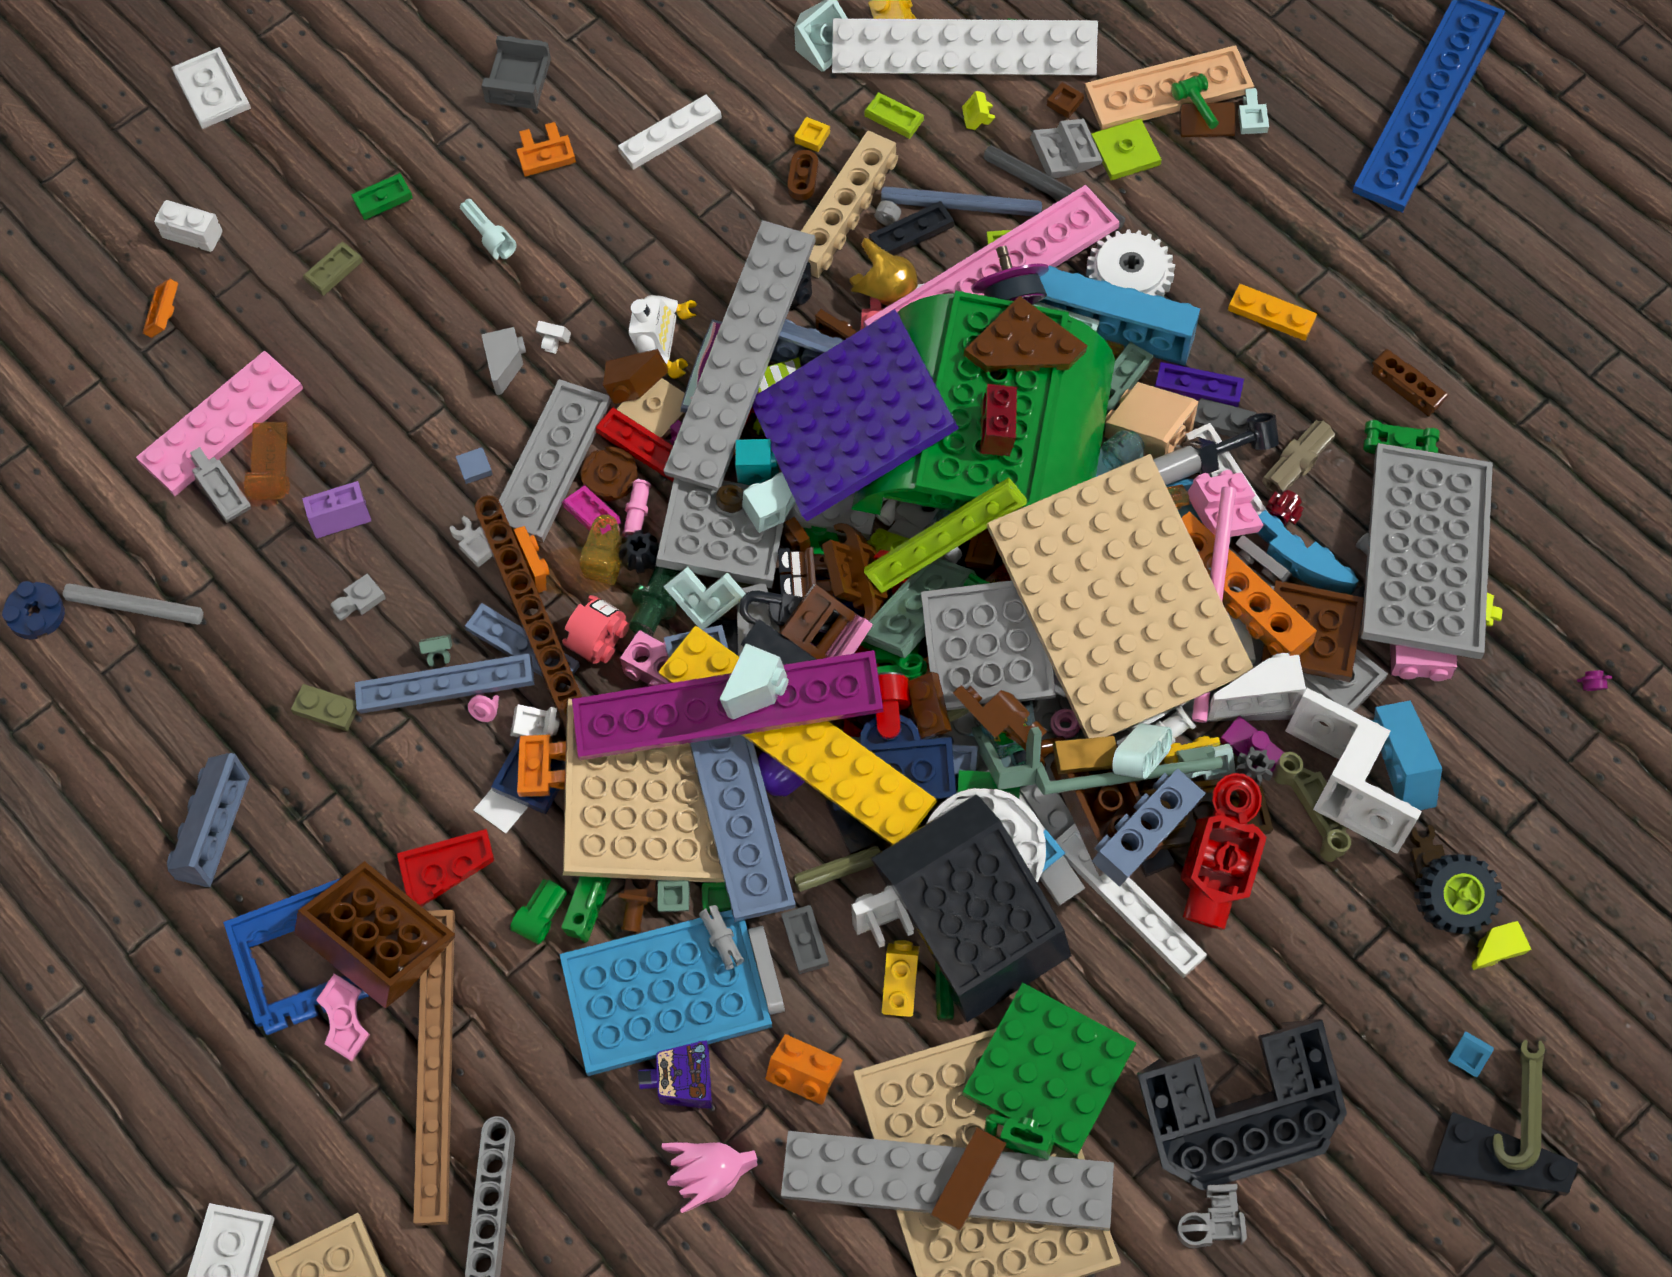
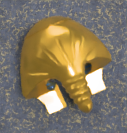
[850,238,918,306]

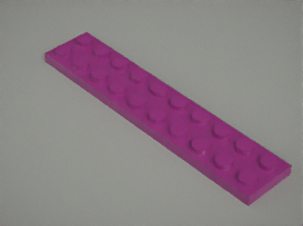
[572,650,884,760]

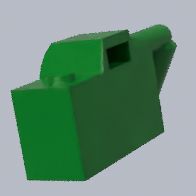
[984,1114,1054,1160]

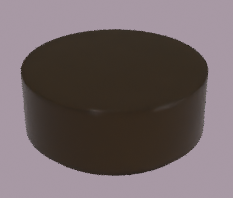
[716,484,743,513]

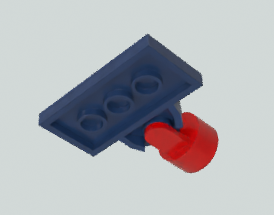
[833,672,956,810]

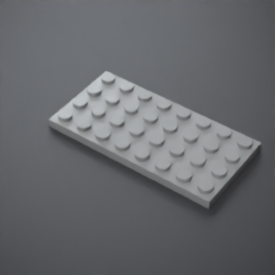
[1361,443,1493,659]

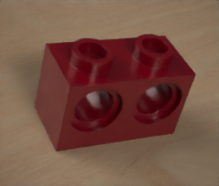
[980,384,1017,456]

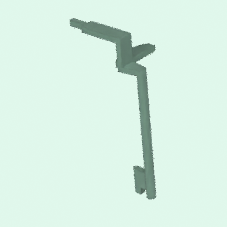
[972,726,1223,795]

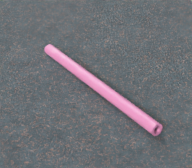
[1192,486,1236,723]

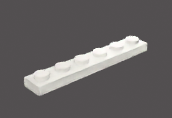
[1055,823,1207,978]

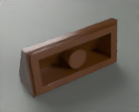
[1179,102,1235,137]

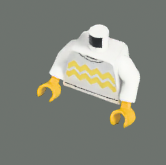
[629,295,697,379]

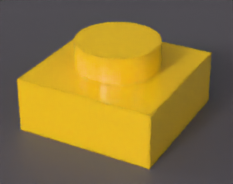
[794,117,830,152]

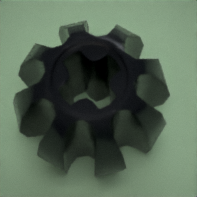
[618,530,660,574]

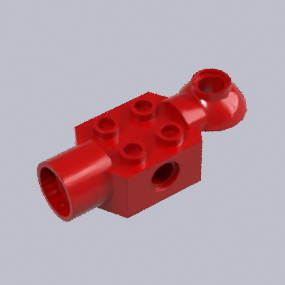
[1181,773,1267,930]

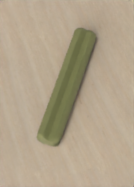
[794,846,880,891]

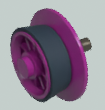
[971,246,1049,305]

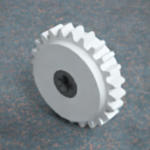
[1086,230,1175,297]

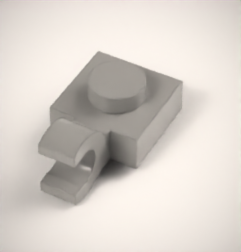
[330,574,386,621]

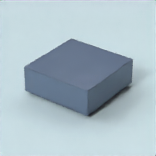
[456,447,493,484]

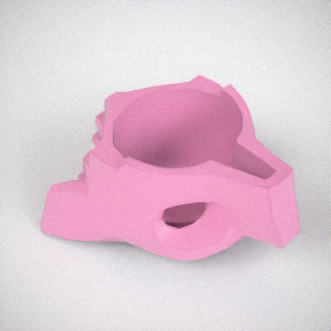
[661,1142,758,1213]

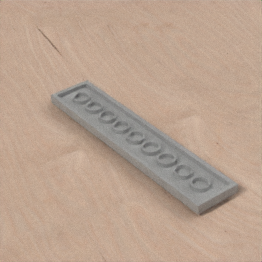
[664,220,816,491]
[781,1131,1114,1231]

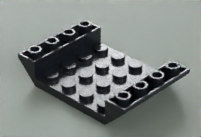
[870,794,1071,1022]

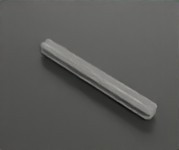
[63,583,204,625]

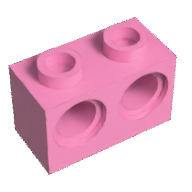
[620,630,670,686]

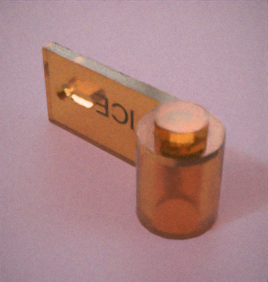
[244,422,290,501]

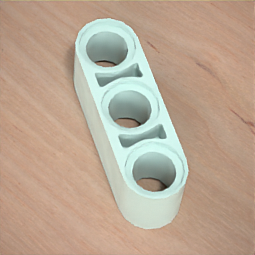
[1113,723,1172,779]

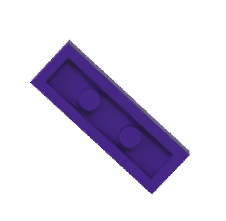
[1155,362,1244,407]

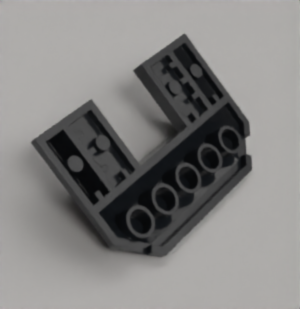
[1137,1019,1347,1190]

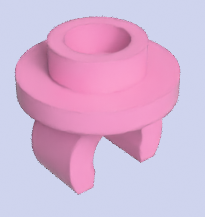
[468,693,499,722]

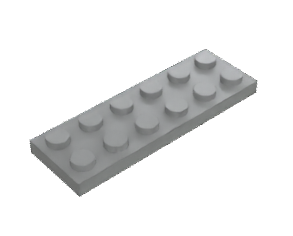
[492,379,611,542]

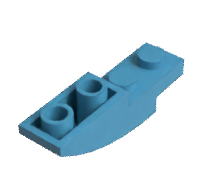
[1257,510,1359,595]

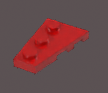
[397,829,495,907]

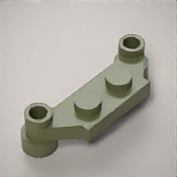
[1273,752,1351,862]

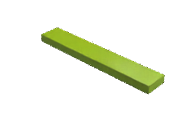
[864,477,1027,593]

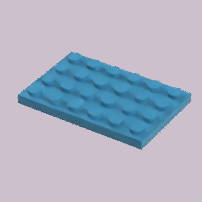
[559,910,772,1076]

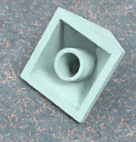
[794,0,848,72]

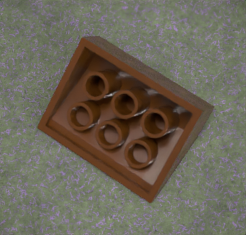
[294,861,455,1009]

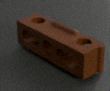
[1371,349,1448,417]

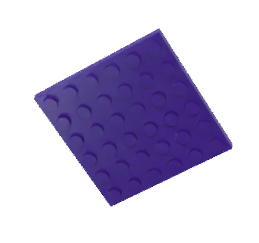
[752,309,959,521]

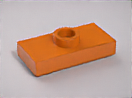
[143,279,178,338]

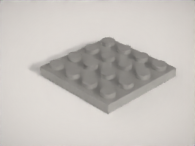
[656,478,784,588]
[921,581,1056,710]

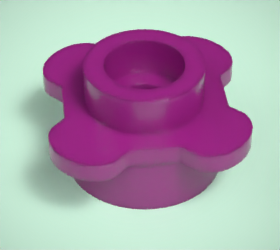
[1577,670,1612,691]

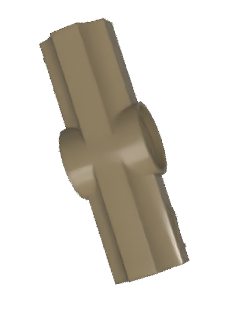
[1262,420,1335,495]

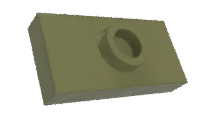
[303,241,363,296]

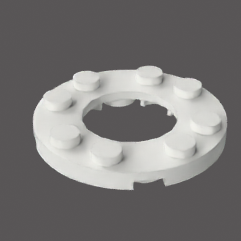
[927,788,1046,882]

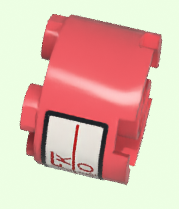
[562,595,630,664]

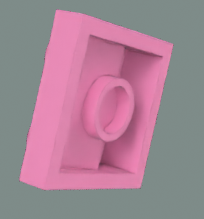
[1186,470,1264,537]

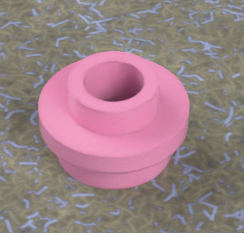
[1050,709,1080,739]

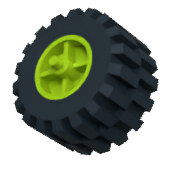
[1414,854,1502,934]

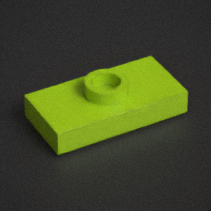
[864,92,924,139]

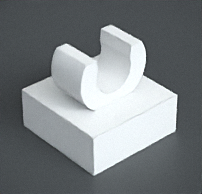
[536,321,571,354]

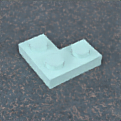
[664,566,746,629]

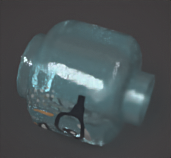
[1102,430,1145,470]

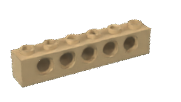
[801,131,898,278]

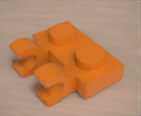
[516,122,576,177]
[517,735,566,797]

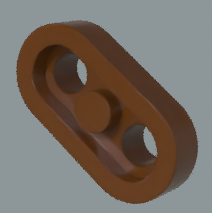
[788,150,819,201]

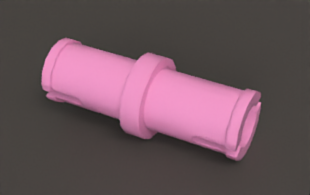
[622,479,651,536]

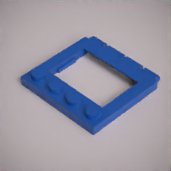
[223,878,369,1035]

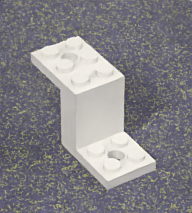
[1285,688,1422,854]

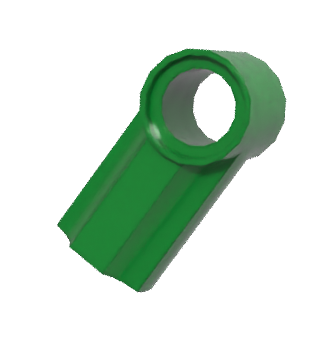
[510,879,567,945]

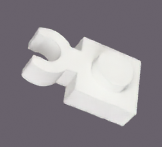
[450,516,494,567]

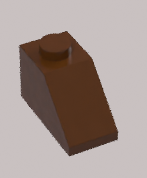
[603,349,669,404]

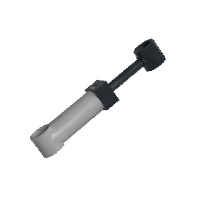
[1153,413,1279,485]

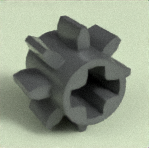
[1235,747,1275,786]

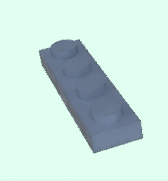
[465,603,580,689]

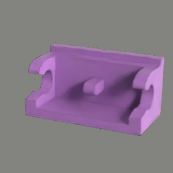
[302,481,371,539]

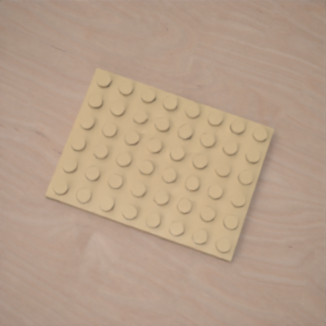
[986,454,1254,738]
[853,1028,1121,1277]

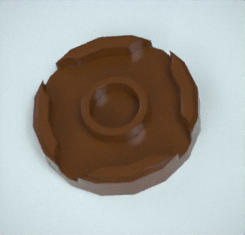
[581,447,638,501]

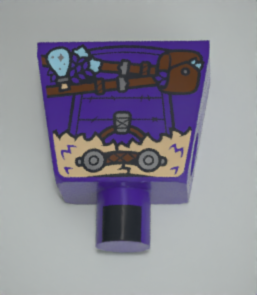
[638,1040,712,1108]

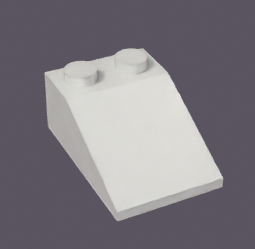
[1207,653,1306,720]

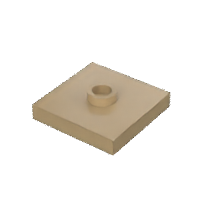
[617,378,686,440]

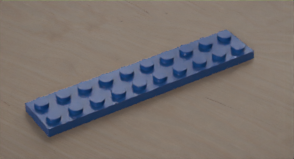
[1352,0,1505,213]

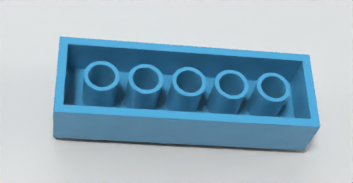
[1040,266,1200,366]

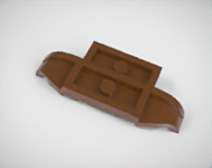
[822,523,889,621]

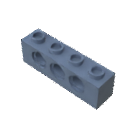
[1091,768,1206,887]

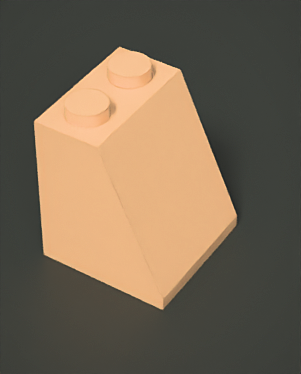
[1104,382,1198,459]

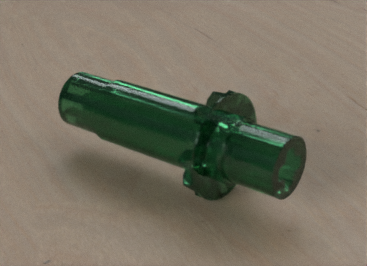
[629,566,681,637]

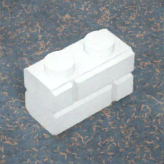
[154,200,222,252]

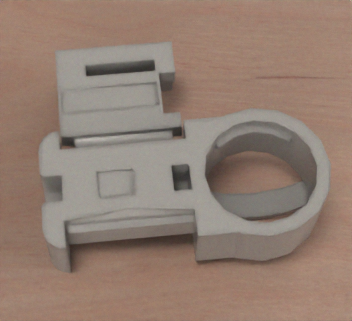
[1176,1184,1247,1249]

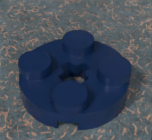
[2,581,65,640]

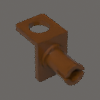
[618,878,657,932]

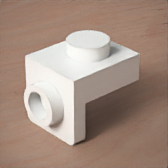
[510,704,560,737]

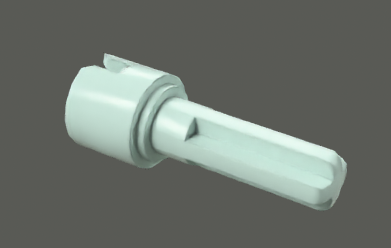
[460,199,517,260]

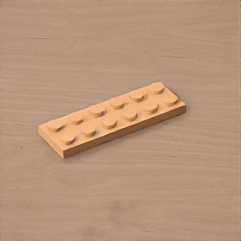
[1085,45,1254,130]

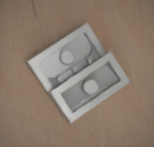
[1030,119,1103,178]

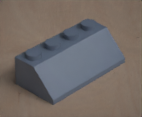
[770,319,844,367]
[167,753,250,888]

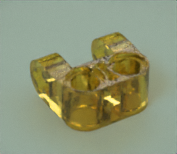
[580,515,623,585]

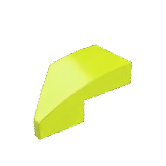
[1471,921,1532,970]

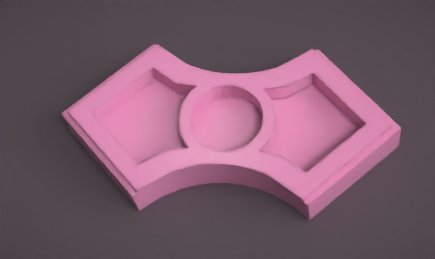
[316,974,370,1062]

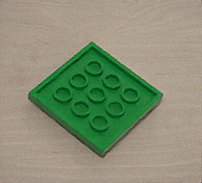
[962,982,1136,1157]

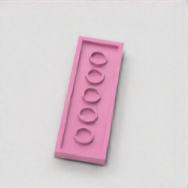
[136,350,303,496]

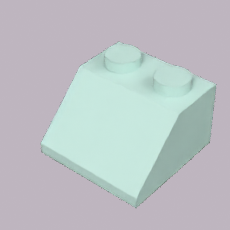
[720,644,789,719]

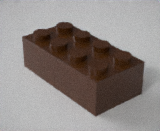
[1049,735,1164,876]

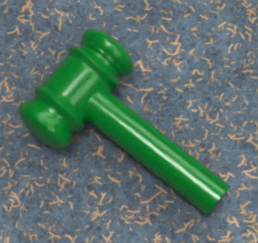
[1171,73,1219,129]

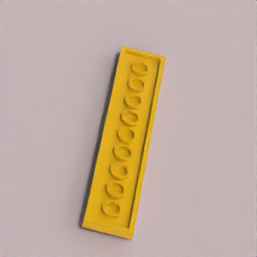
[658,625,937,845]

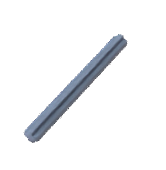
[881,186,1042,216]

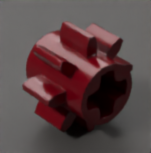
[1266,490,1304,526]

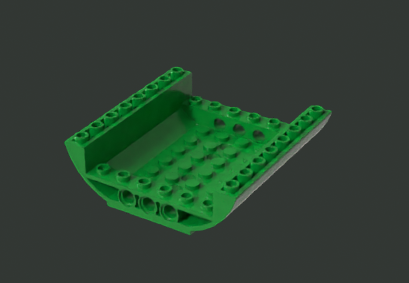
[851,290,1115,515]

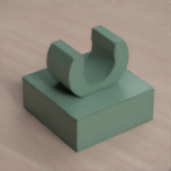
[419,634,453,666]

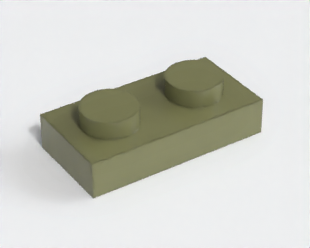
[291,684,357,732]

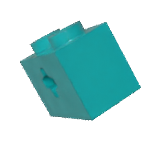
[736,439,779,486]

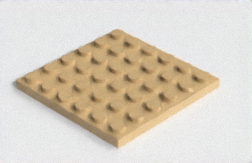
[563,699,724,883]

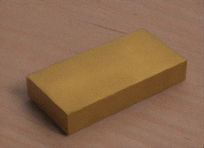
[1053,736,1117,774]

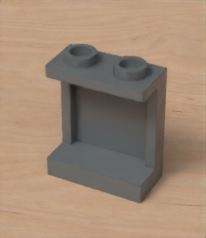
[482,36,551,109]

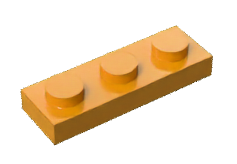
[1228,284,1317,341]

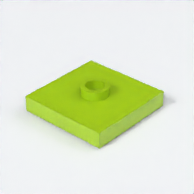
[1091,118,1162,180]

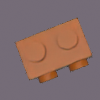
[504,526,550,593]
[765,1034,843,1105]

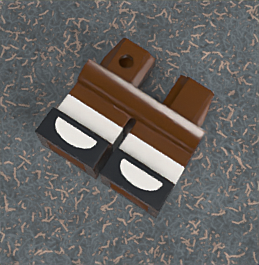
[778,547,833,597]

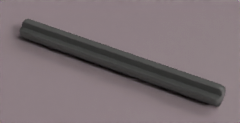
[984,145,1125,231]

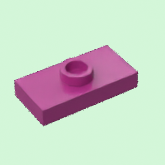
[562,485,621,539]

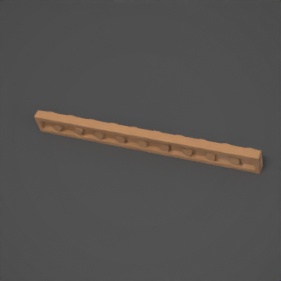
[413,910,455,1226]

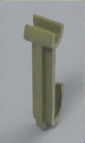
[1493,1040,1545,1170]

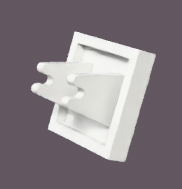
[851,886,914,948]

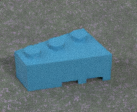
[1371,700,1442,810]

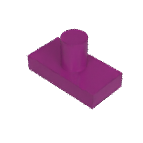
[1219,716,1284,772]

